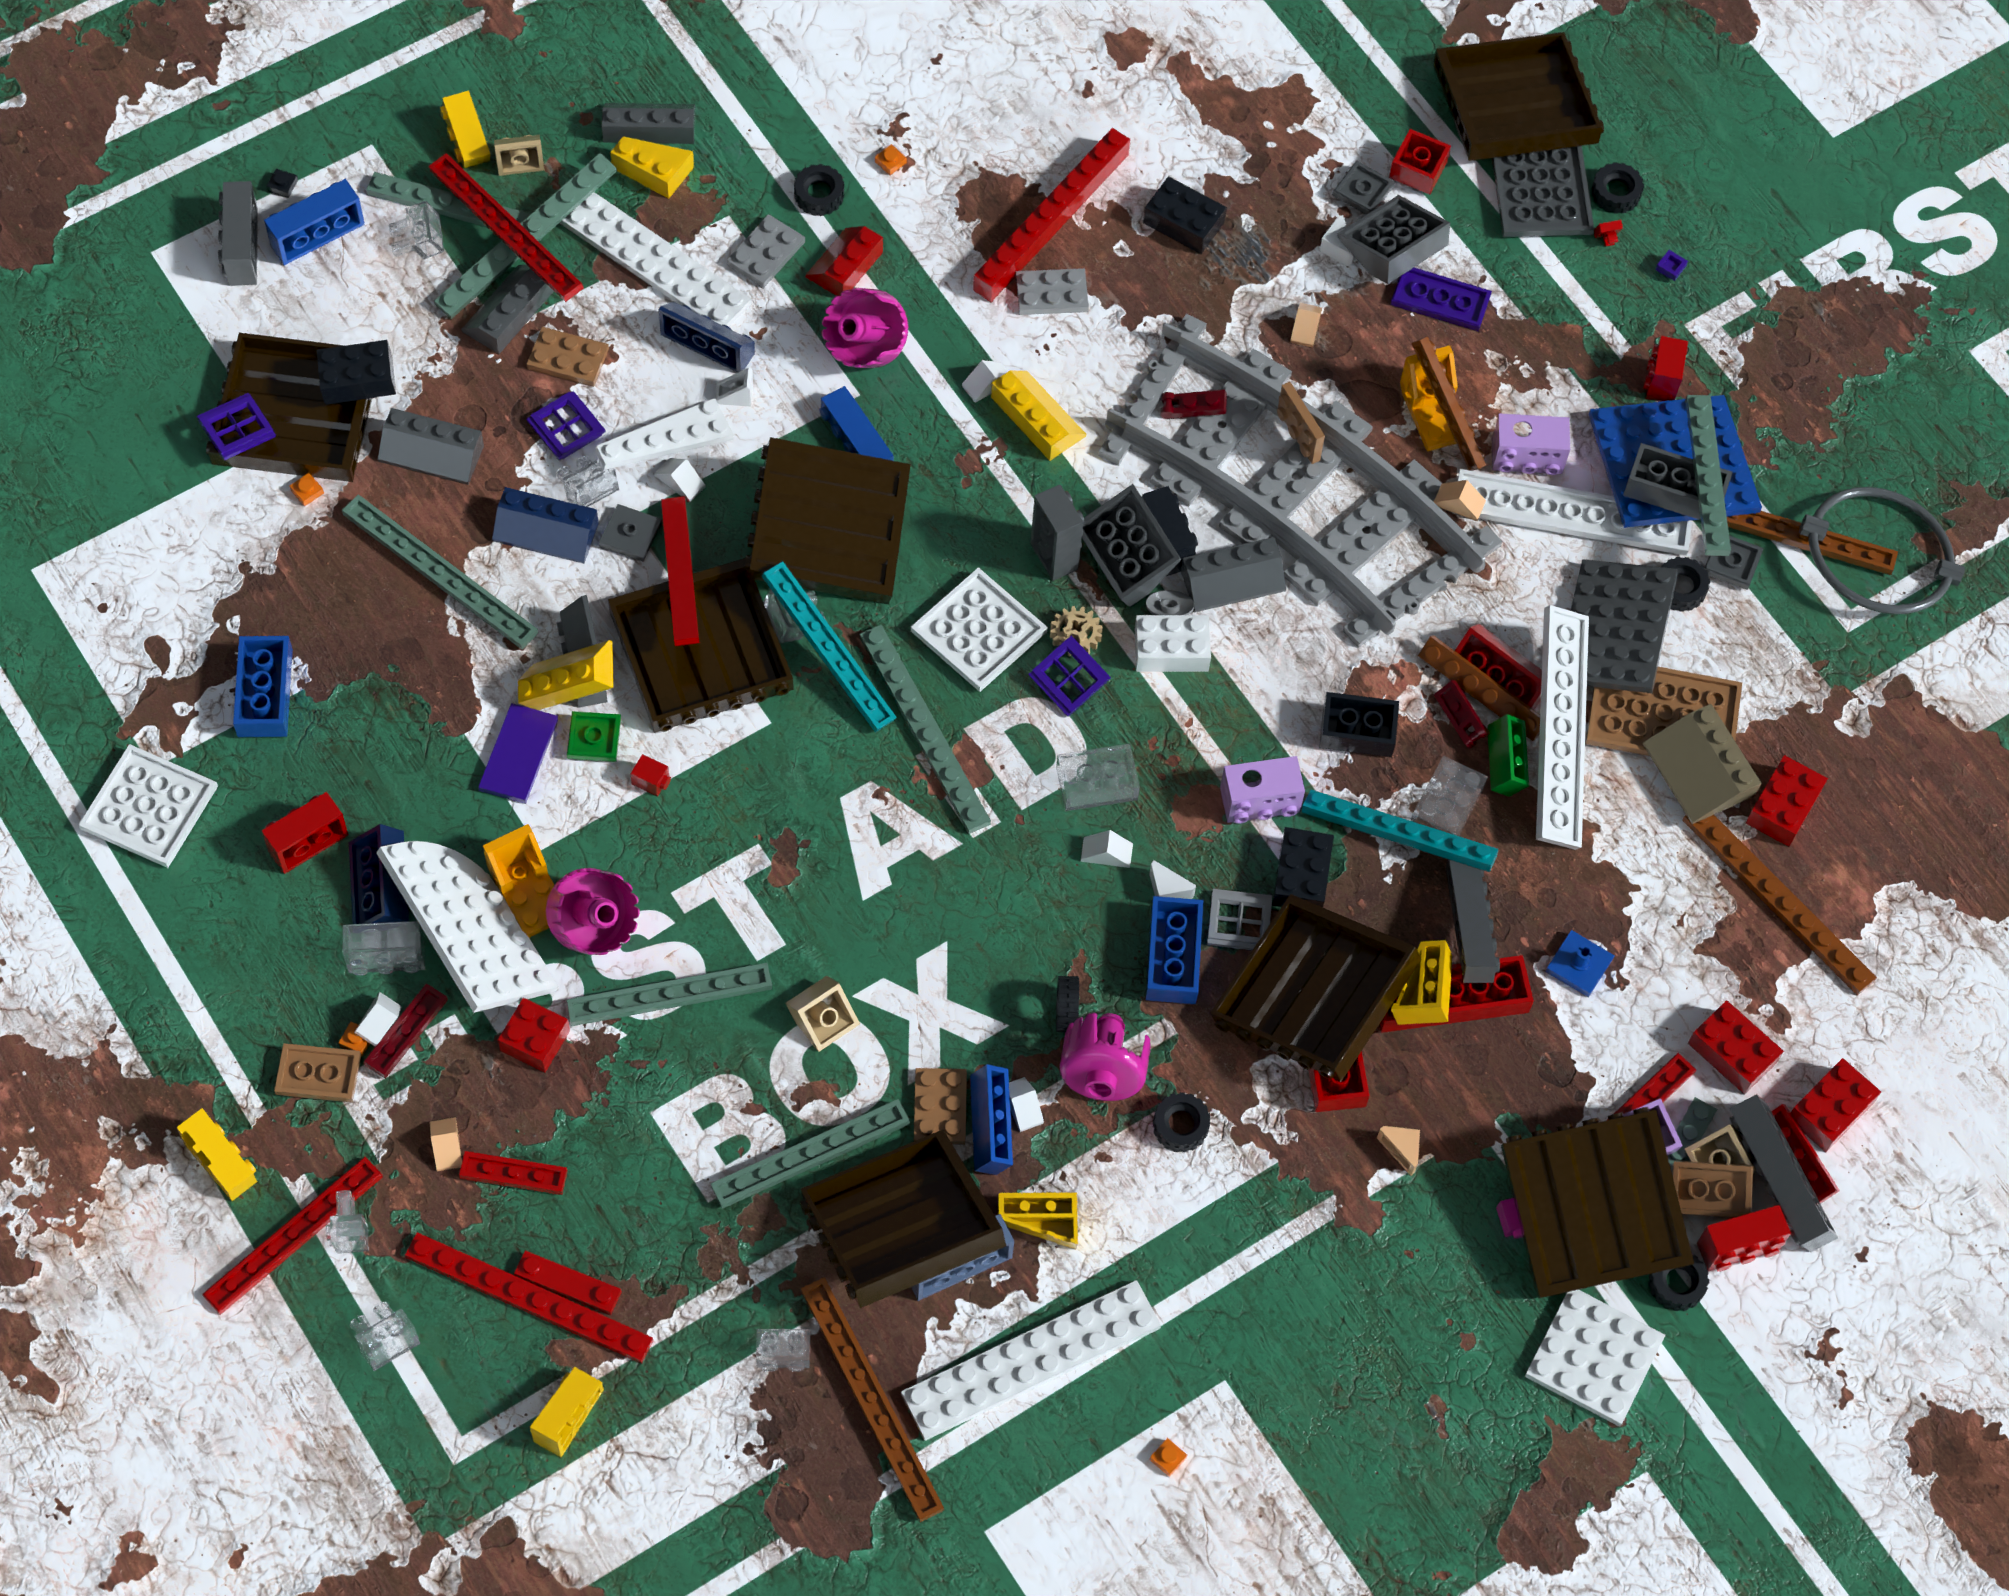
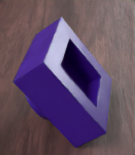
[1655,250,1688,281]

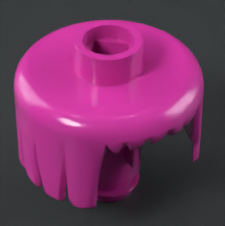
[822,288,908,368]
[546,868,640,955]
[1060,1013,1151,1101]

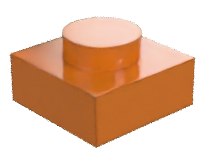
[875,144,907,175]
[289,473,324,506]
[339,1022,370,1057]
[1149,1438,1188,1477]

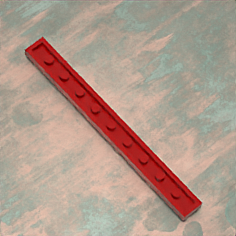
[428,153,584,302]
[405,1232,654,1364]

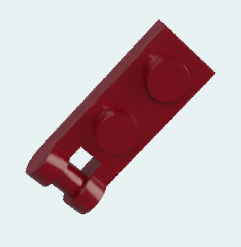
[1160,389,1227,419]
[1434,680,1490,749]

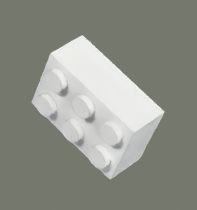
[1135,615,1211,672]

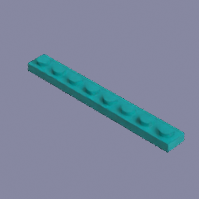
[761,561,897,733]
[1302,789,1498,872]

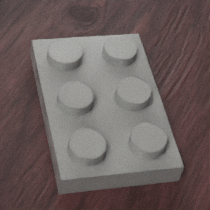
[727,214,805,288]
[1016,268,1089,315]

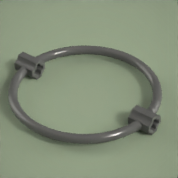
[1799,487,1965,614]

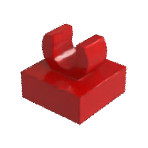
[1594,220,1623,247]

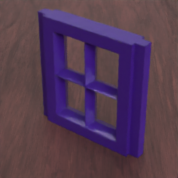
[527,391,606,460]
[197,393,276,460]
[1028,635,1111,717]

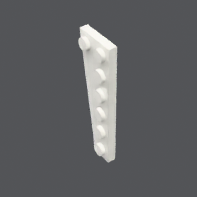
[595,399,734,470]

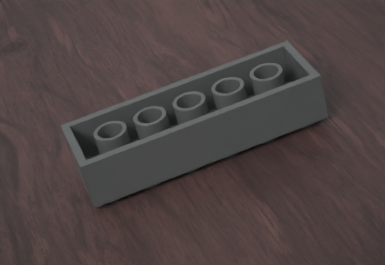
[1729,1094,1838,1252]

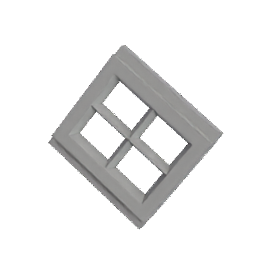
[1207,889,1272,950]

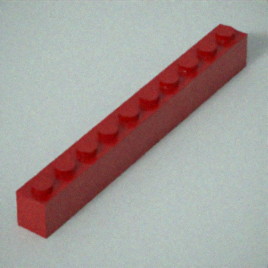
[973,127,1131,302]

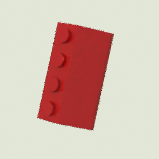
[1455,623,1542,709]

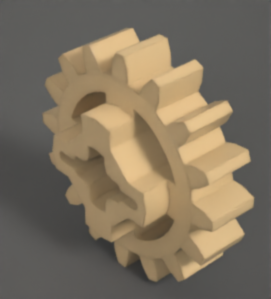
[1050,606,1103,657]

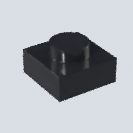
[266,169,298,198]

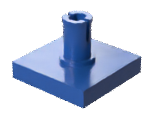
[1545,930,1615,998]

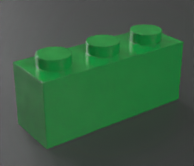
[1487,714,1529,797]

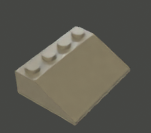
[1643,704,1762,824]

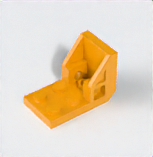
[1400,345,1458,452]
[483,824,554,938]

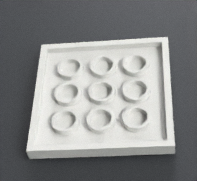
[911,567,1048,692]
[79,744,218,868]
[1525,1290,1665,1427]

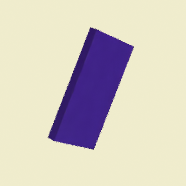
[1391,267,1492,332]
[478,703,558,804]

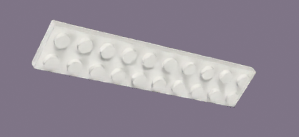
[560,192,752,327]
[1452,469,1692,556]
[1536,605,1589,850]
[901,1280,1161,1441]

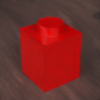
[630,754,671,797]

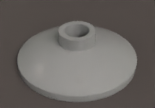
[1146,590,1194,615]

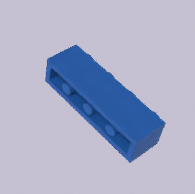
[819,386,894,461]
[970,1064,1013,1175]

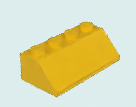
[991,370,1086,461]
[518,640,613,710]

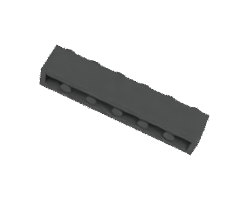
[1445,859,1500,983]

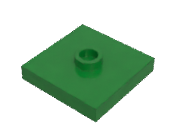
[567,711,621,762]

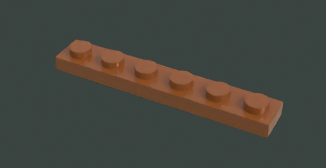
[1411,336,1486,471]
[1418,635,1540,741]

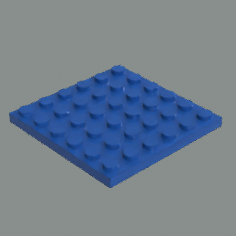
[1588,395,1762,528]

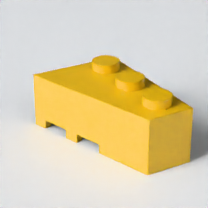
[440,91,490,168]
[610,136,694,199]
[1391,940,1452,1025]
[177,1108,257,1201]
[998,1193,1078,1249]
[530,1367,604,1457]

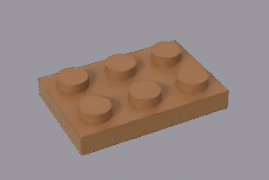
[527,327,609,387]
[1277,382,1325,464]
[274,1043,361,1102]
[914,1068,967,1145]
[1673,1161,1753,1218]

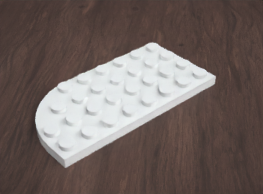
[377,841,559,1013]

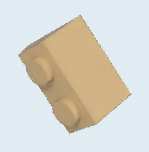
[494,135,544,176]
[786,976,860,1052]
[1685,1124,1757,1173]

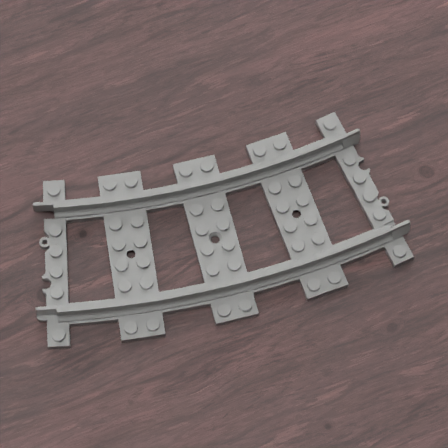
[1098,314,1503,648]

